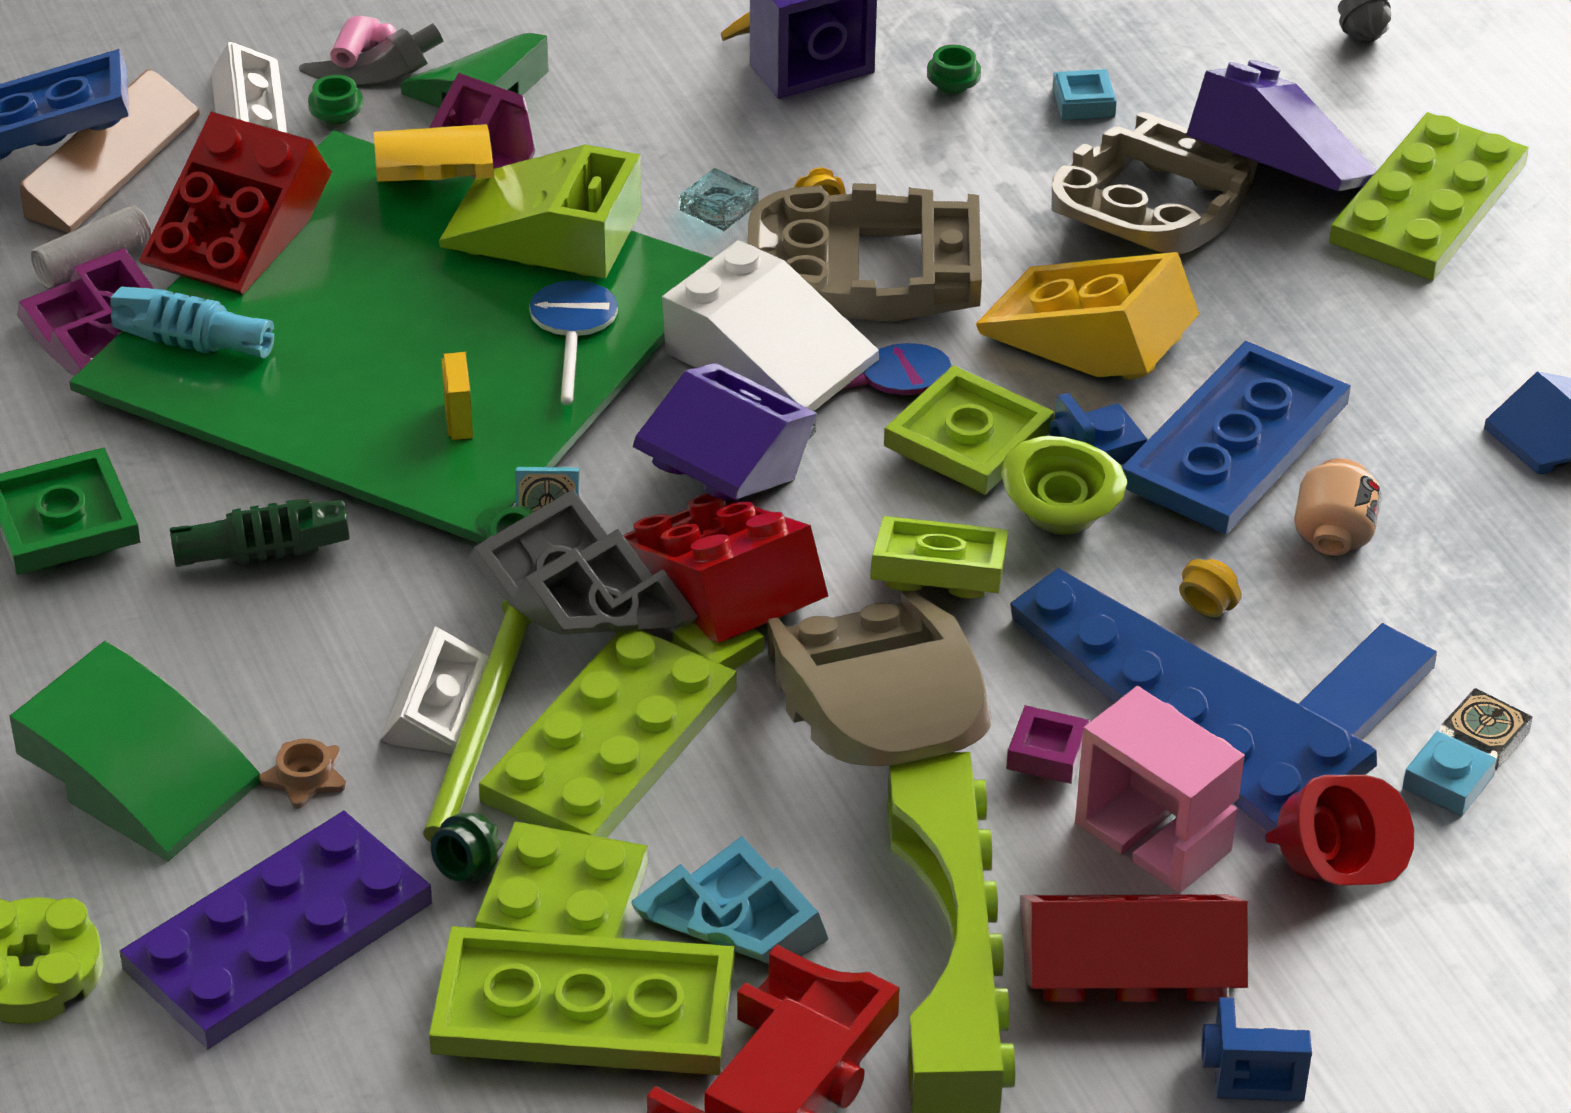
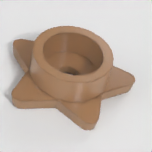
[259,738,346,809]

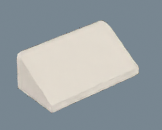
[380,626,489,754]

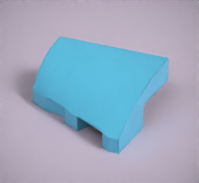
[631,836,829,963]

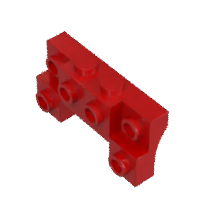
[647,945,900,1113]

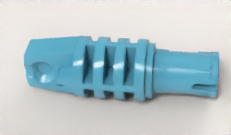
[110,287,274,358]

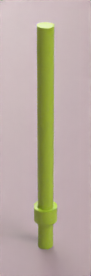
[423,599,534,843]

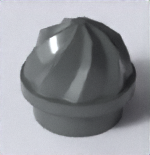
[1338,0,1391,43]

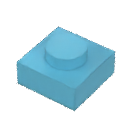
[1402,730,1497,816]

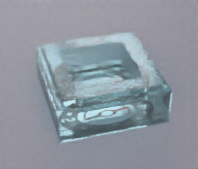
[679,168,759,231]

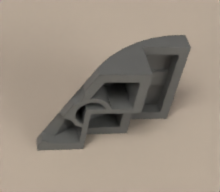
[468,489,698,635]

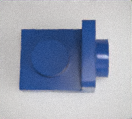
[1049,393,1148,465]
[1201,997,1312,1101]

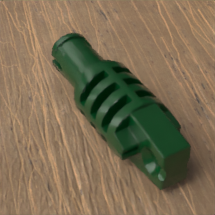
[170,499,350,567]

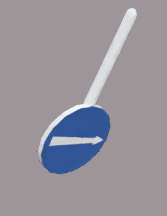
[529,280,618,406]

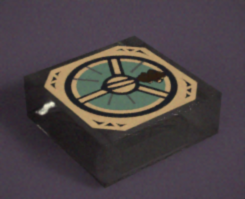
[1440,688,1533,770]

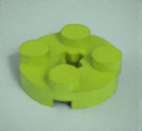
[0,897,103,1024]

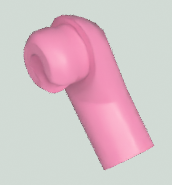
[330,16,396,68]

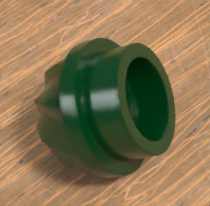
[431,813,504,881]

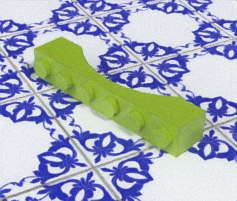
[887,752,1015,1113]

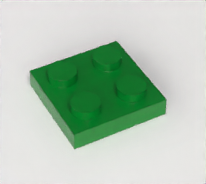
[0,447,141,575]

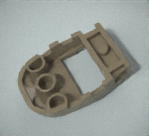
[1051,112,1260,254]
[747,183,982,322]
[768,591,992,766]

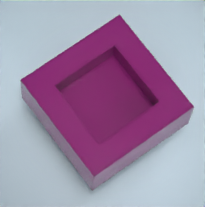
[1006,705,1089,784]

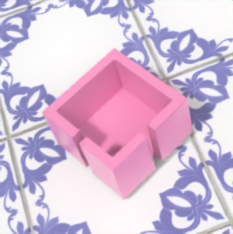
[1075,686,1245,894]

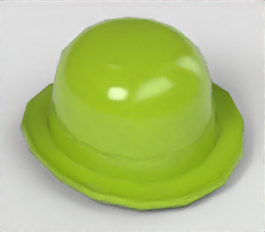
[1001,436,1127,535]

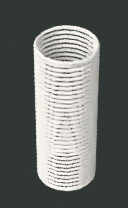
[31,205,152,289]

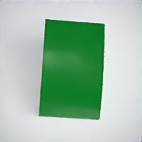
[9,640,261,862]

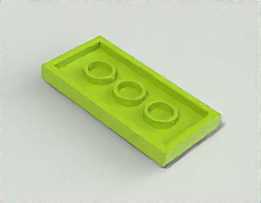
[1329,112,1529,281]
[479,630,737,838]
[429,926,734,1075]

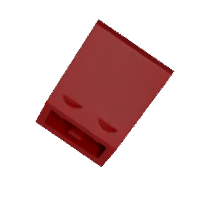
[139,111,332,295]
[623,493,829,643]

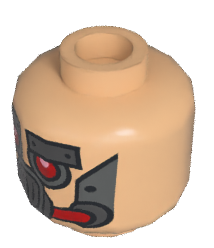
[1294,458,1381,556]

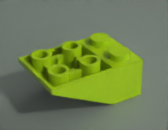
[439,144,642,278]

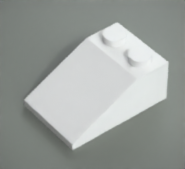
[662,240,879,411]

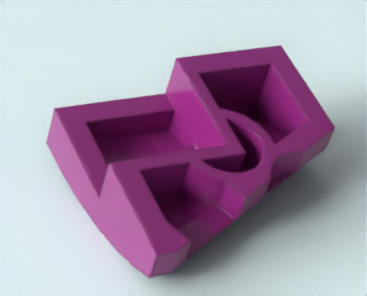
[17,248,154,376]

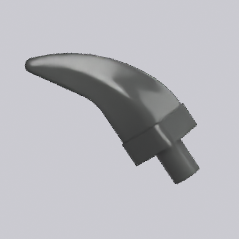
[299,23,444,85]

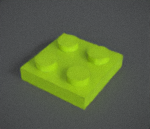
[884,365,1055,495]
[870,516,1009,598]
[475,821,648,938]

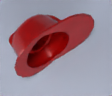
[1265,775,1414,886]

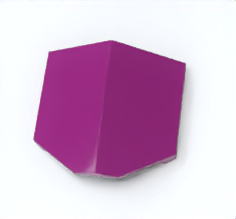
[429,72,536,178]

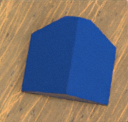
[1484,371,1571,474]

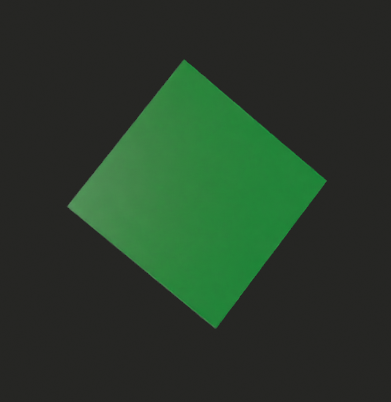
[69,130,713,544]

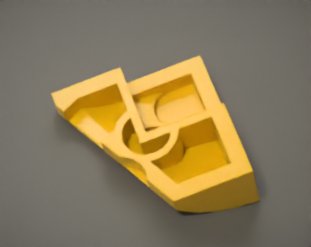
[374,124,494,181]

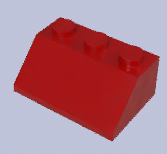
[1020,894,1248,1002]

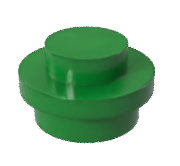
[927,44,981,93]
[308,75,364,124]

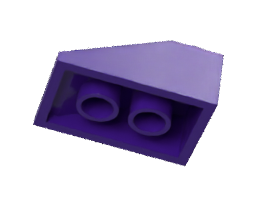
[1186,60,1377,191]

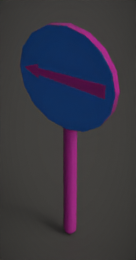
[841,343,952,395]

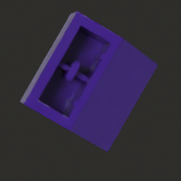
[632,363,817,501]

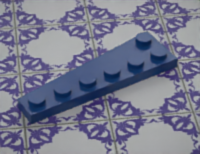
[1010,568,1377,832]

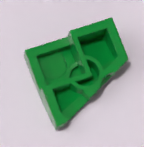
[401,33,549,108]

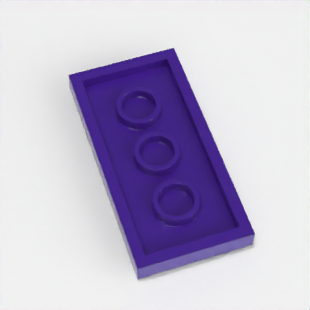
[119,810,432,1050]

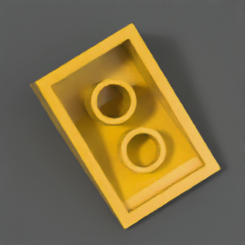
[976,252,1200,380]

